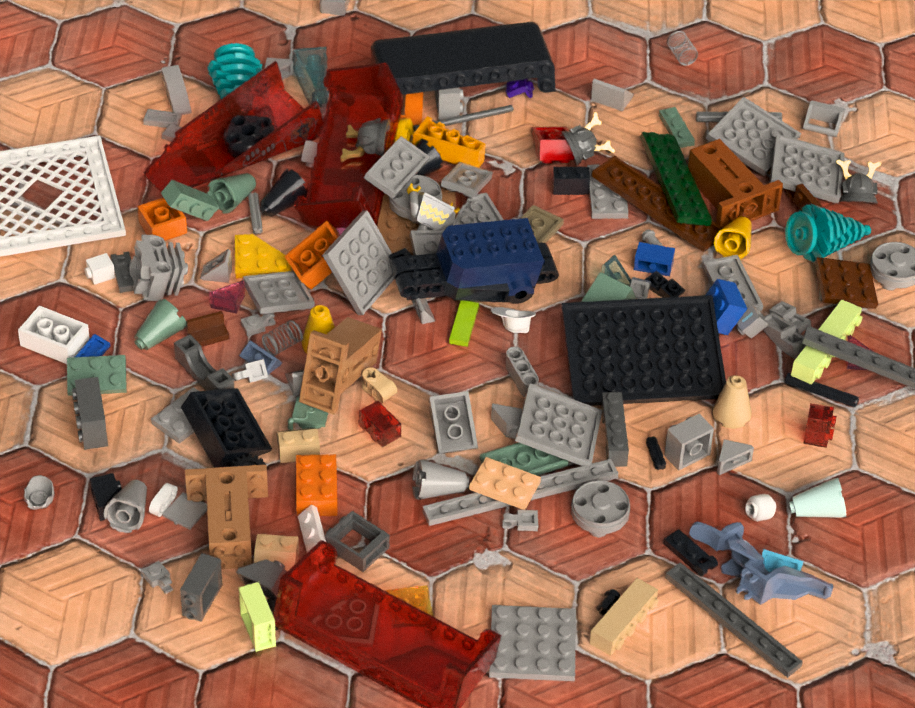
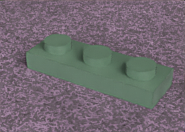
[659,107,695,148]

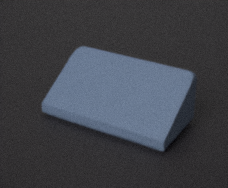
[239,340,282,375]

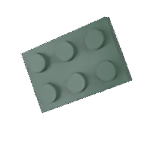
[67,355,127,396]

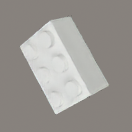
[18,306,90,364]

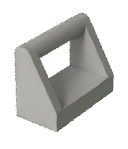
[803,100,845,137]

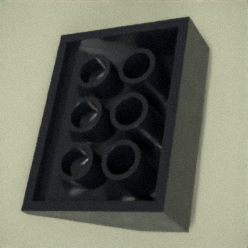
[181,388,272,468]

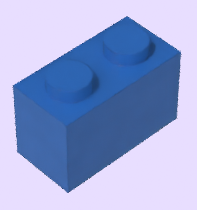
[634,242,675,276]

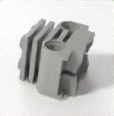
[128,235,188,301]

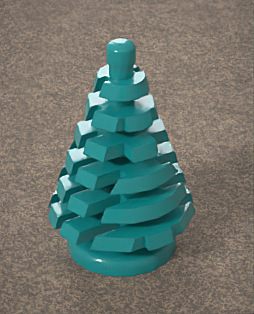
[207,43,263,117]
[785,204,871,262]

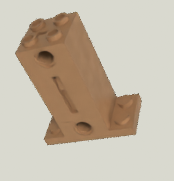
[299,317,382,415]
[185,465,268,570]

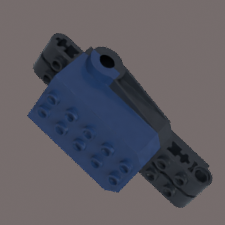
[390,218,559,304]

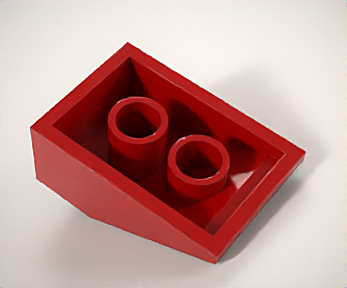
[531,126,575,163]

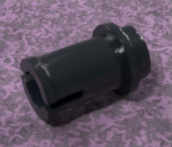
[597,589,620,615]

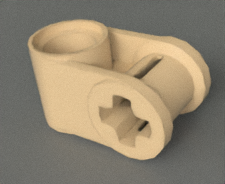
[362,368,397,404]

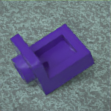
[506,79,534,98]

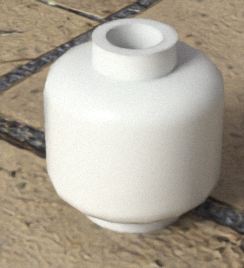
[745,494,776,522]

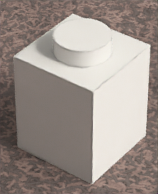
[84,253,115,285]

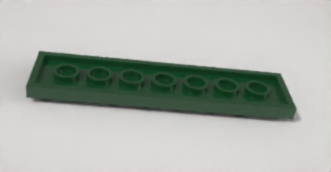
[640,132,712,226]

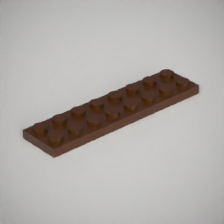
[591,155,722,252]

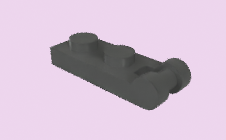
[110,251,134,293]

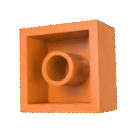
[137,197,187,241]

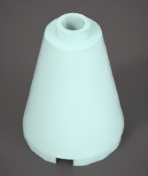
[789,478,846,518]

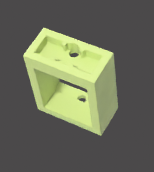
[239,582,276,652]

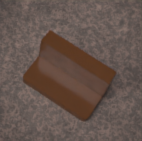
[186,311,230,347]

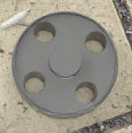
[389,175,442,223]
[870,242,915,290]
[571,481,630,537]

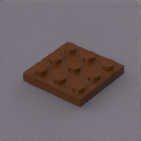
[815,257,878,309]

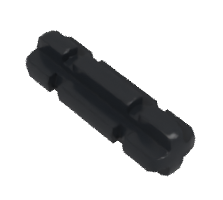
[646,436,666,470]

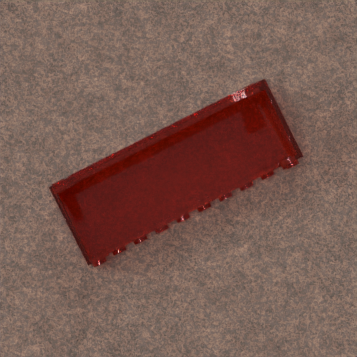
[294,63,403,228]
[273,540,502,708]

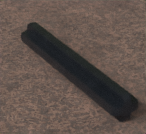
[785,373,859,407]

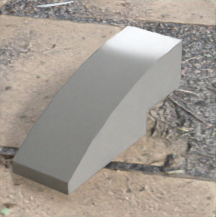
[161,65,191,115]
[763,312,806,359]

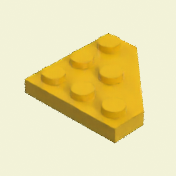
[235,234,291,279]

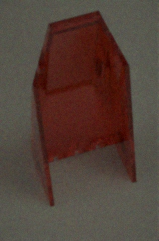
[144,61,325,193]

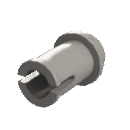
[642,229,663,246]

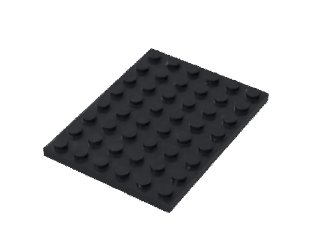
[561,295,726,406]

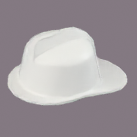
[491,307,536,333]

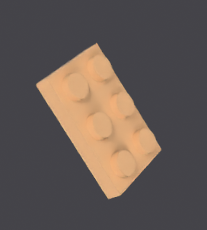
[469,457,541,510]

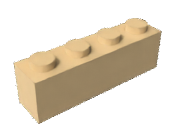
[590,578,659,656]

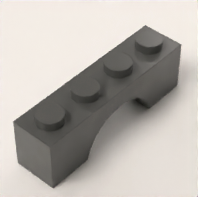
[174,334,234,391]
[601,392,629,467]

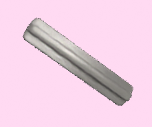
[248,192,263,234]

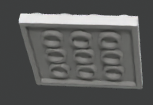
[706,97,802,176]
[769,134,845,204]
[323,210,395,315]
[515,383,602,466]
[489,605,576,681]

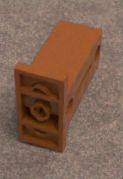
[688,139,783,228]

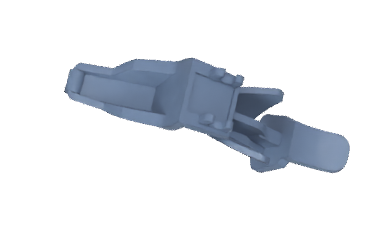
[690,522,834,605]

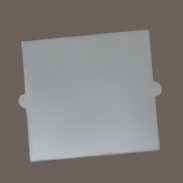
[162,492,207,530]

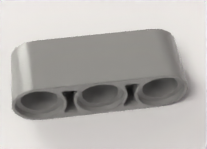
[505,347,539,397]

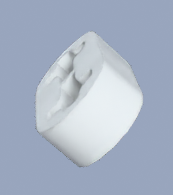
[149,483,178,517]

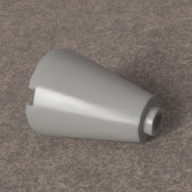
[413,459,470,500]
[104,480,147,533]

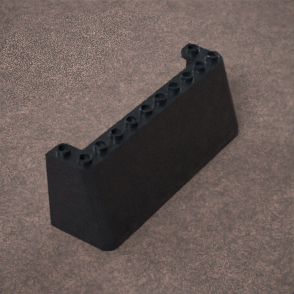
[371,22,555,113]

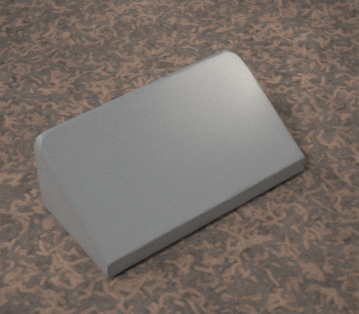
[412,298,435,324]

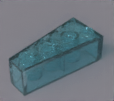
[292,47,330,108]

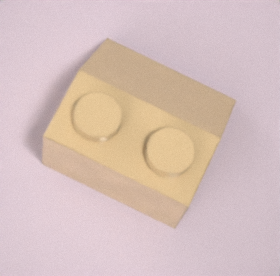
[276,428,320,463]
[254,534,299,585]

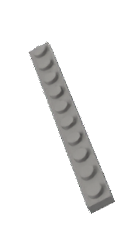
[422,459,618,526]

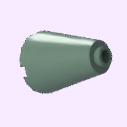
[207,173,256,214]
[134,299,186,350]

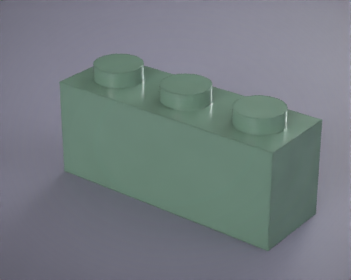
[161,180,218,221]

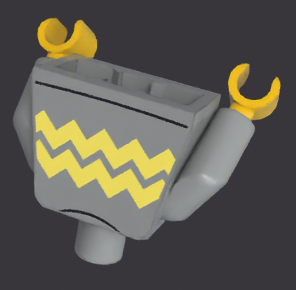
[407,183,460,230]

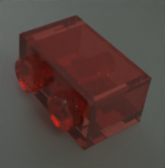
[358,401,402,447]
[803,403,837,448]

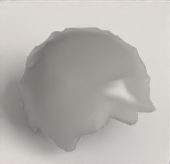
[24,475,55,510]

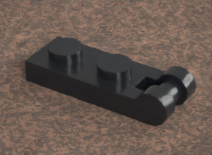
[663,529,718,576]

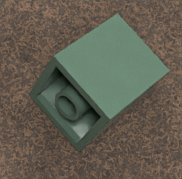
[581,272,636,302]

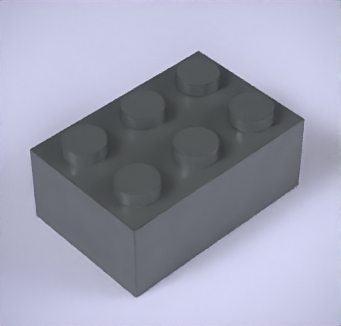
[72,377,108,450]

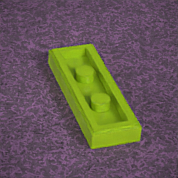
[449,301,479,347]

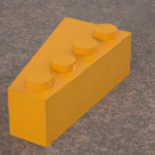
[413,116,486,168]

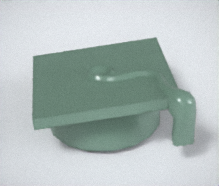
[287,397,328,430]

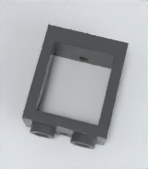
[325,511,390,572]
[180,553,222,622]

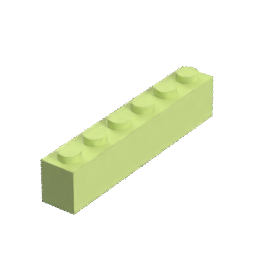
[791,300,863,385]

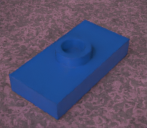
[75,334,110,357]

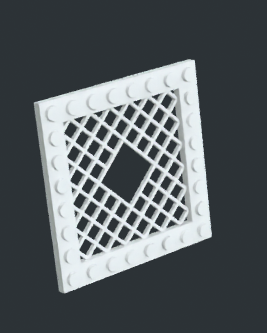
[0,135,126,256]

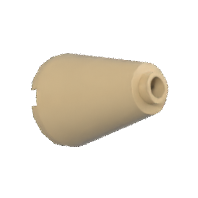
[712,375,752,429]

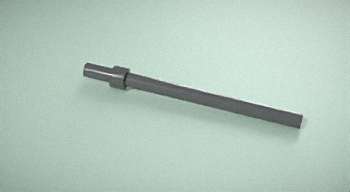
[413,105,514,132]

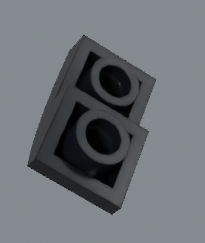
[645,270,685,298]

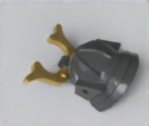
[560,112,615,166]
[340,118,390,162]
[836,160,881,204]

